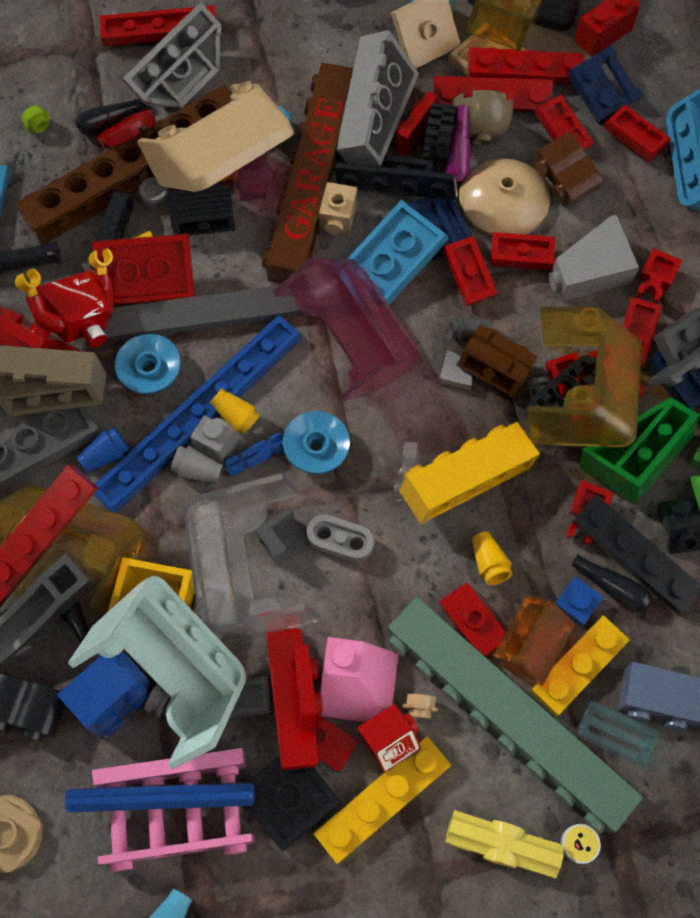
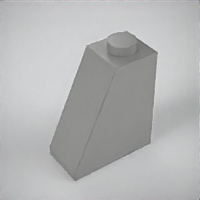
[549,215,639,301]

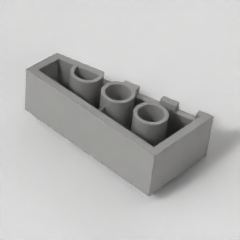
[336,30,419,166]

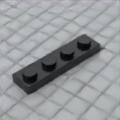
[572,495,700,615]

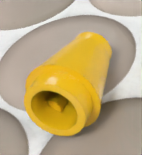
[210,388,260,435]
[471,531,512,586]

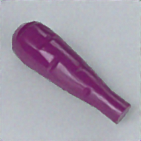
[445,105,470,182]

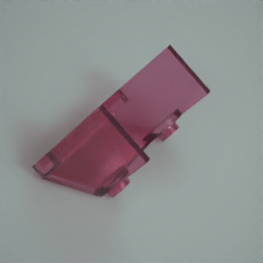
[273,258,422,401]

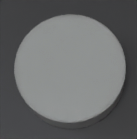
[139,177,170,209]

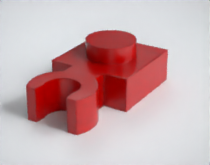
[636,248,683,304]
[566,480,614,545]

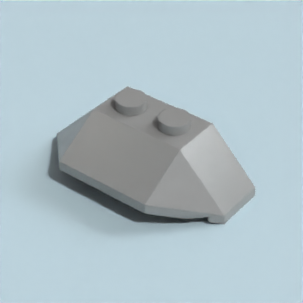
[121,2,222,110]

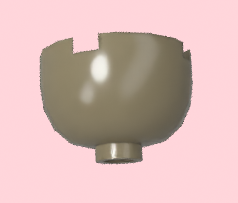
[453,90,513,146]

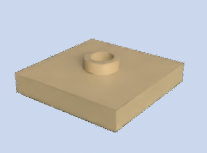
[391,0,460,69]

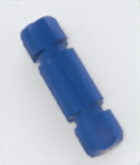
[224,433,284,476]

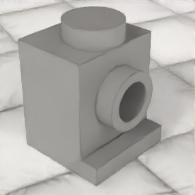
[190,415,240,467]

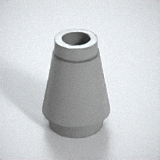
[170,446,223,484]

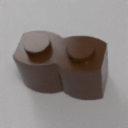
[535,132,603,208]

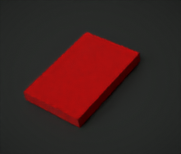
[92,233,196,305]

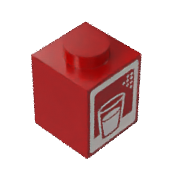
[357,704,421,773]

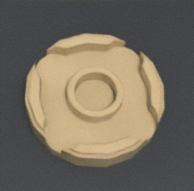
[0,795,43,873]

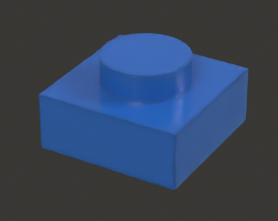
[553,576,604,628]

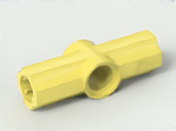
[445,810,564,879]

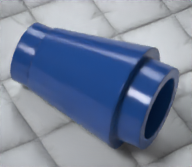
[77,427,130,473]

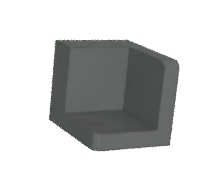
[255,507,309,566]

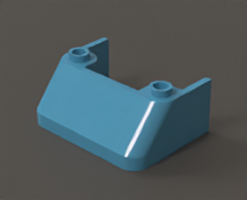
[666,89,700,210]

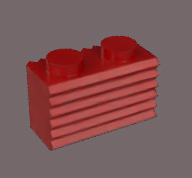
[574,0,640,57]

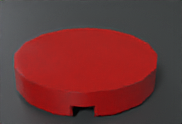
[98,110,156,149]

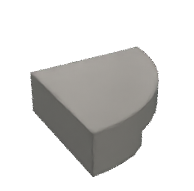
[439,350,472,391]

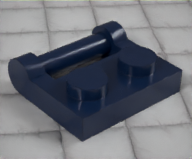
[567,45,644,123]

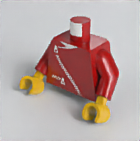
[15,248,114,348]

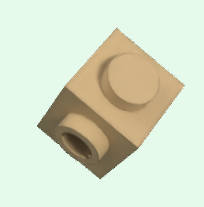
[319,182,357,236]

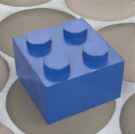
[57,651,154,739]

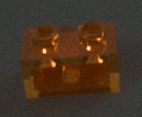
[494,596,575,686]

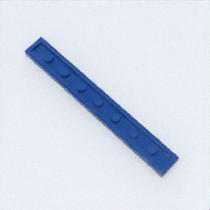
[93,315,302,515]

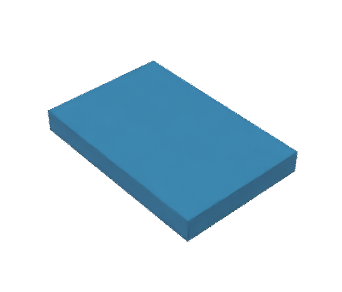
[339,200,449,309]

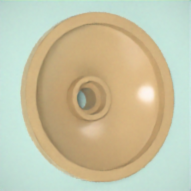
[459,158,550,237]

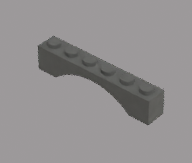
[0,553,98,667]

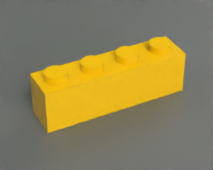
[399,422,540,524]

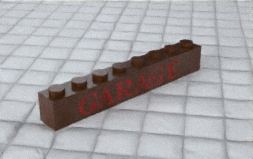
[262,62,353,284]

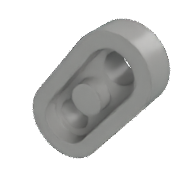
[307,514,374,562]

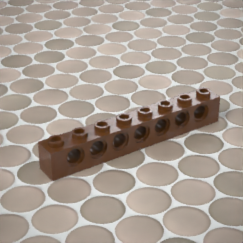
[15,85,232,245]

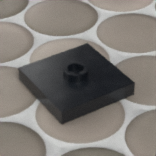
[248,755,341,852]

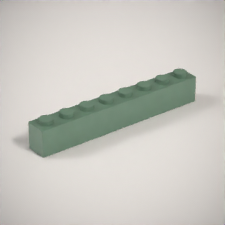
[387,597,644,835]

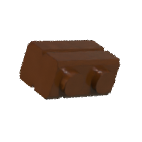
[456,324,537,397]

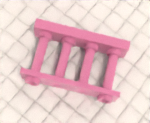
[92,748,255,872]

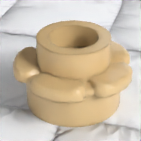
[403,694,439,719]

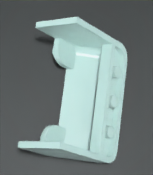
[68,576,246,769]

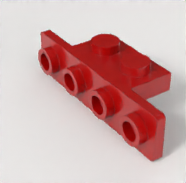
[0,306,84,352]
[266,628,323,770]

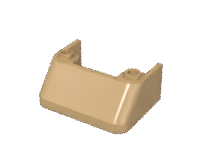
[137,81,294,192]

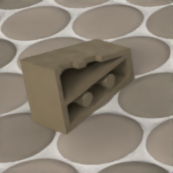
[0,345,107,417]

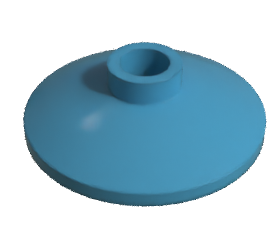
[115,334,181,394]
[283,411,350,474]

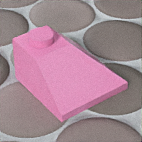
[318,637,399,723]

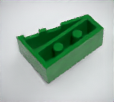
[580,397,700,505]

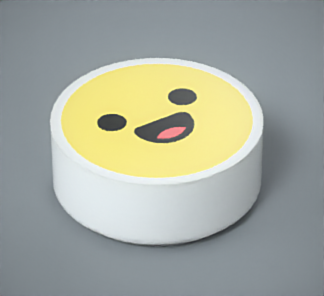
[560,824,601,864]

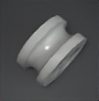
[144,684,171,719]

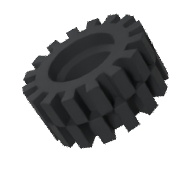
[423,102,457,162]

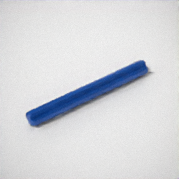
[64,782,255,813]

